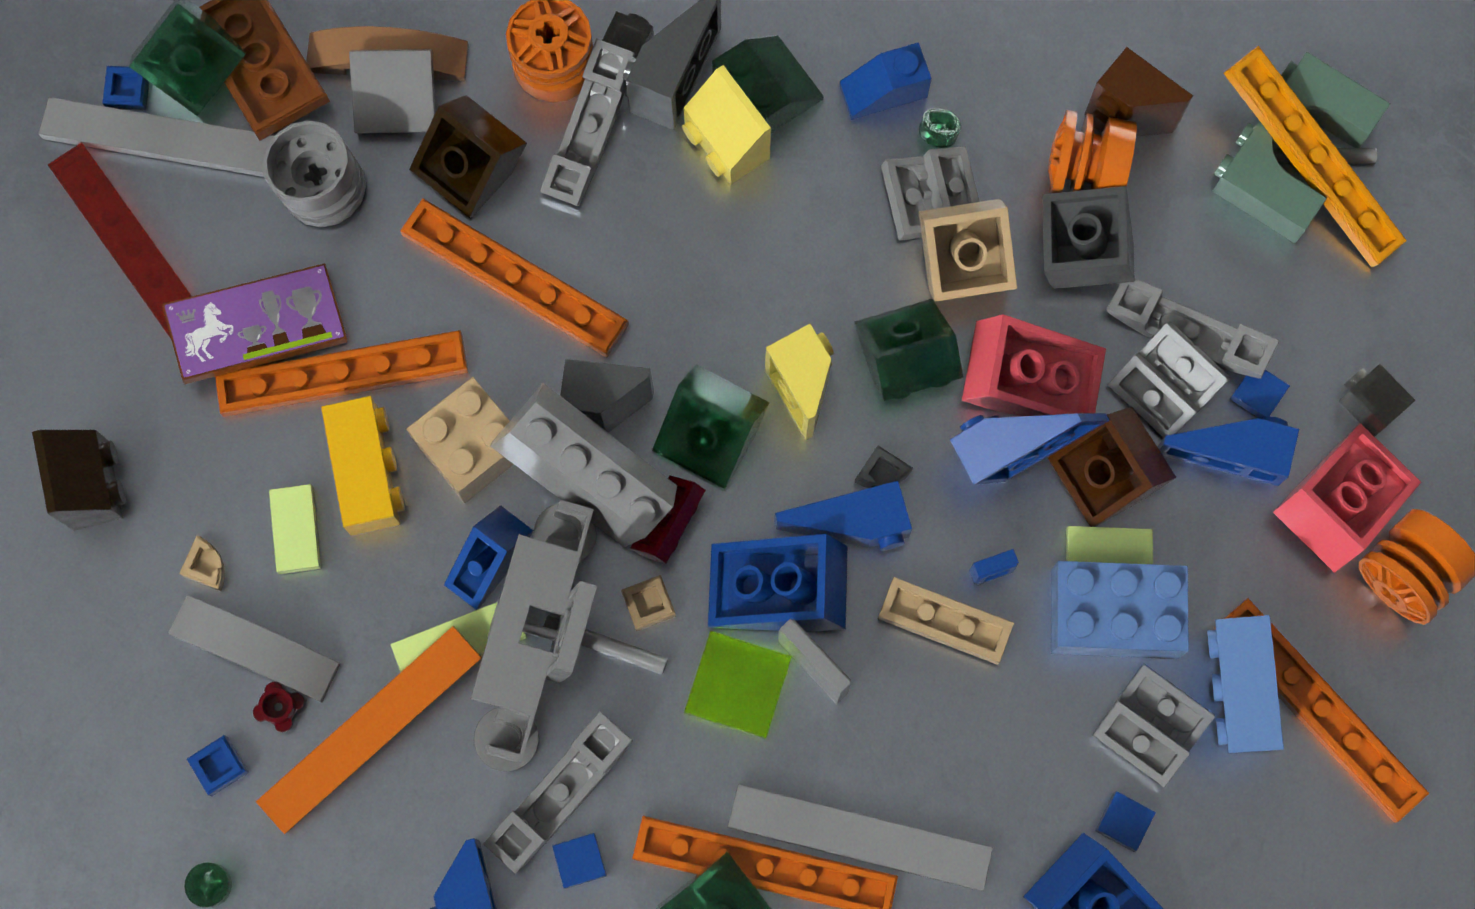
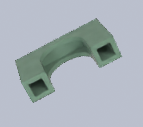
[1212,52,1391,244]

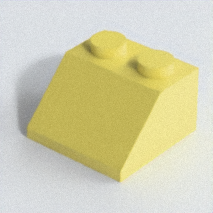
[682,65,771,185]
[765,324,834,440]

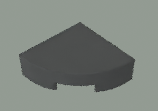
[855,445,913,488]

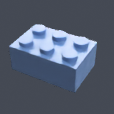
[1051,561,1189,659]
[1207,615,1284,753]

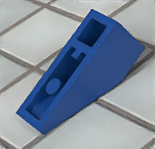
[1158,416,1299,486]
[774,481,912,551]

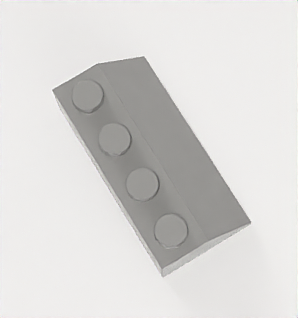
[490,383,677,547]

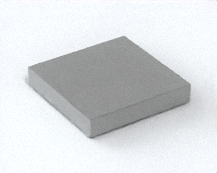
[349,49,436,133]
[778,619,851,704]

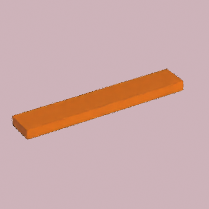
[400,198,629,358]
[215,330,468,417]
[1214,598,1429,823]
[256,626,482,834]
[632,816,898,909]

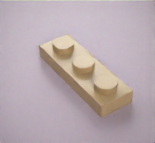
[878,577,1014,665]

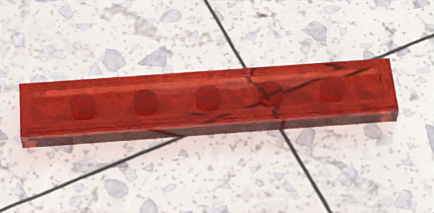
[48,142,192,338]

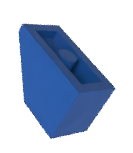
[839,42,932,120]
[444,505,534,610]
[430,838,497,909]

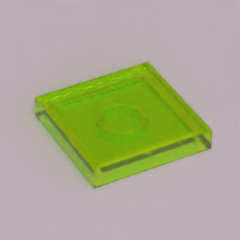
[684,631,792,740]

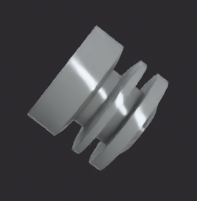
[263,120,366,227]

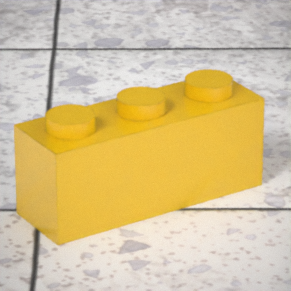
[321,396,405,536]

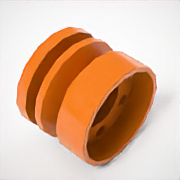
[506,0,593,103]
[1048,110,1137,194]
[1359,509,1475,625]

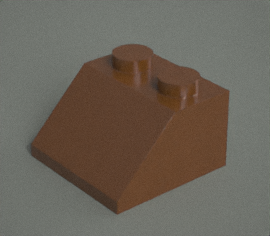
[1084,47,1193,137]
[1048,406,1177,527]

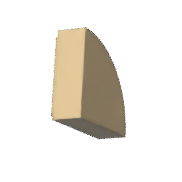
[179,535,225,591]

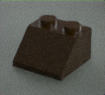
[409,95,527,218]
[32,430,126,531]

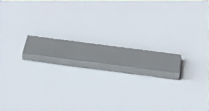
[38,97,275,177]
[728,784,993,891]

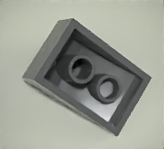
[623,0,721,130]

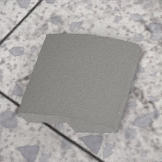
[881,146,980,241]
[1107,321,1231,438]
[1093,663,1215,787]

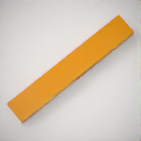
[1223,46,1407,267]

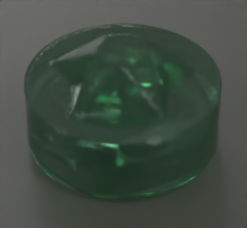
[919,108,961,148]
[184,862,232,908]

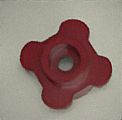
[253,682,304,732]

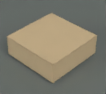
[621,575,676,631]

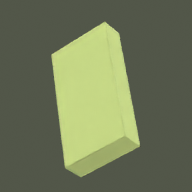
[269,484,321,574]
[1066,526,1153,564]

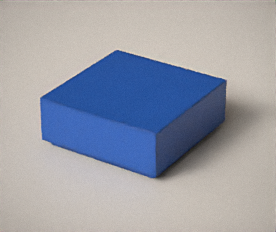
[102,66,150,110]
[1230,370,1290,419]
[969,549,1019,585]
[187,735,249,796]
[1095,791,1156,852]
[552,833,607,889]

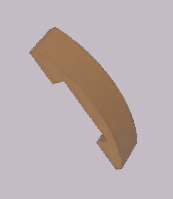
[306,26,469,81]

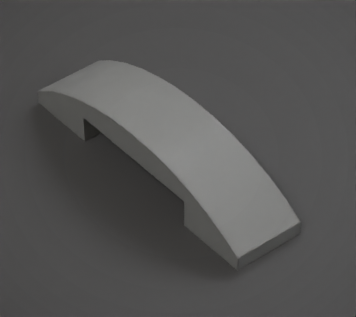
[540,38,635,207]
[1107,278,1279,379]
[168,595,340,703]
[483,711,633,874]

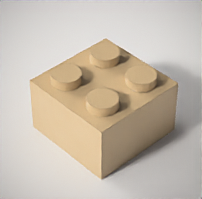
[919,199,1017,302]
[406,377,514,503]

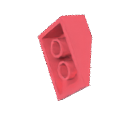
[962,314,1106,416]
[1273,423,1421,573]

